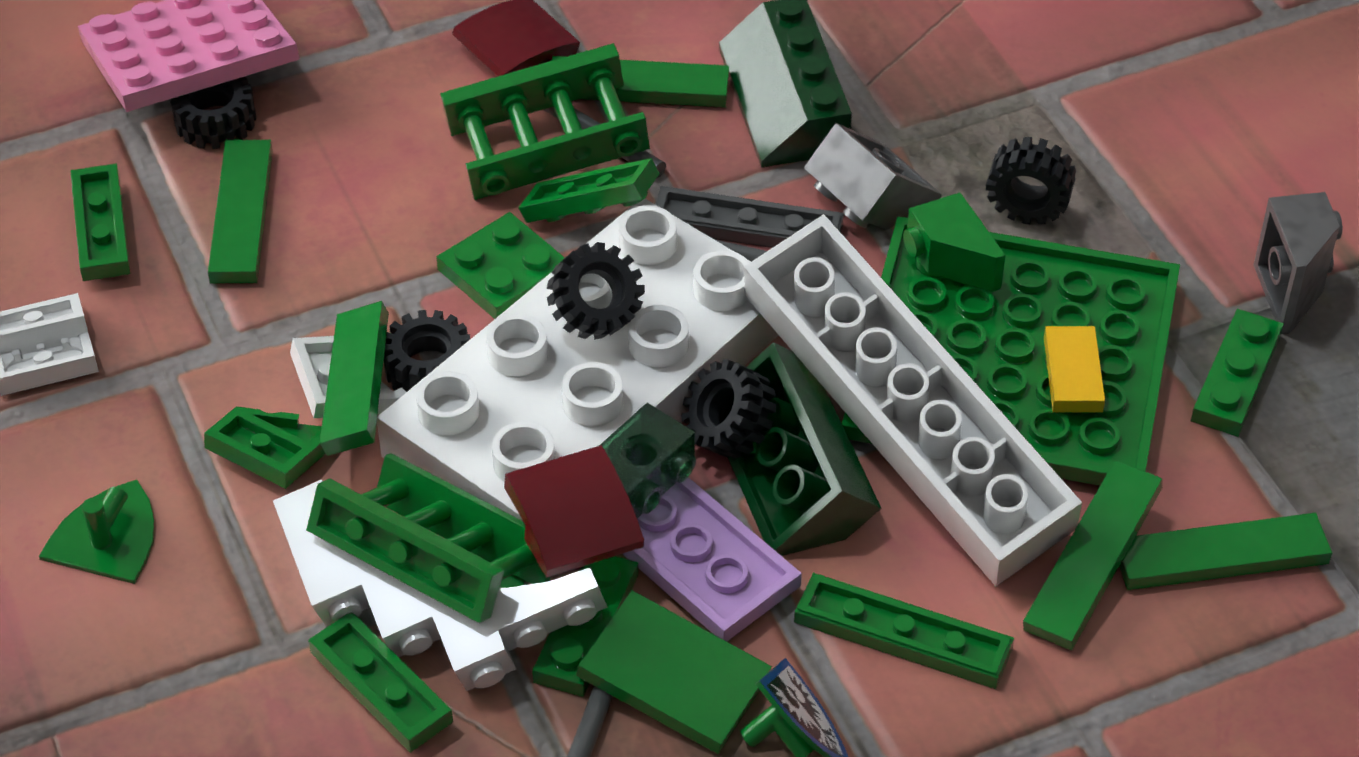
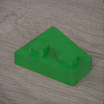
[204,406,326,489]

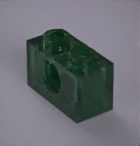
[599,402,696,519]

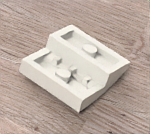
[0,293,99,396]

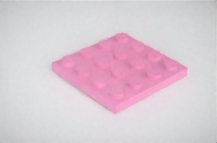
[78,0,300,112]

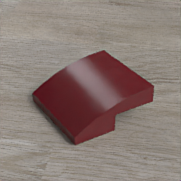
[452,0,580,76]
[504,445,644,578]

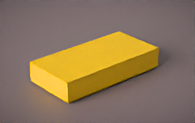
[1044,326,1105,412]

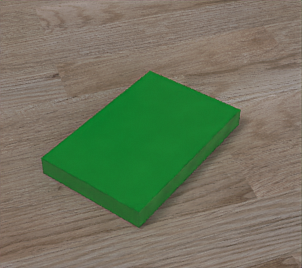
[576,590,772,754]

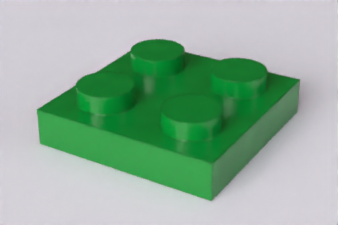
[436,212,565,319]

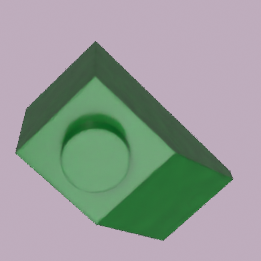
[903,192,1006,292]

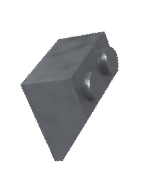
[804,123,942,230]
[1254,192,1343,334]

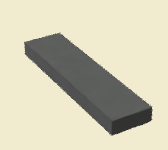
[655,186,844,248]

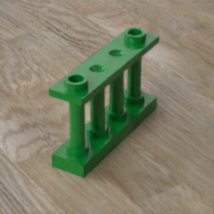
[440,43,650,200]
[306,453,551,624]

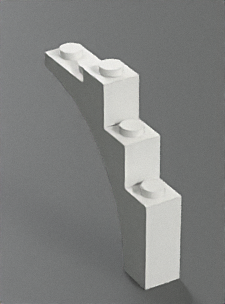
[273,480,607,691]

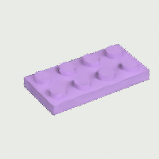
[621,454,802,642]

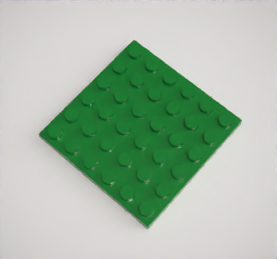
[842,216,1180,486]

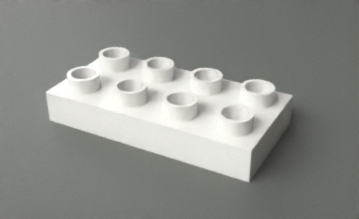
[377,199,778,521]

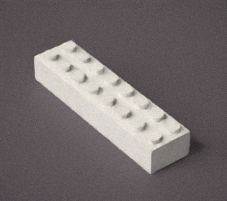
[744,214,1082,586]

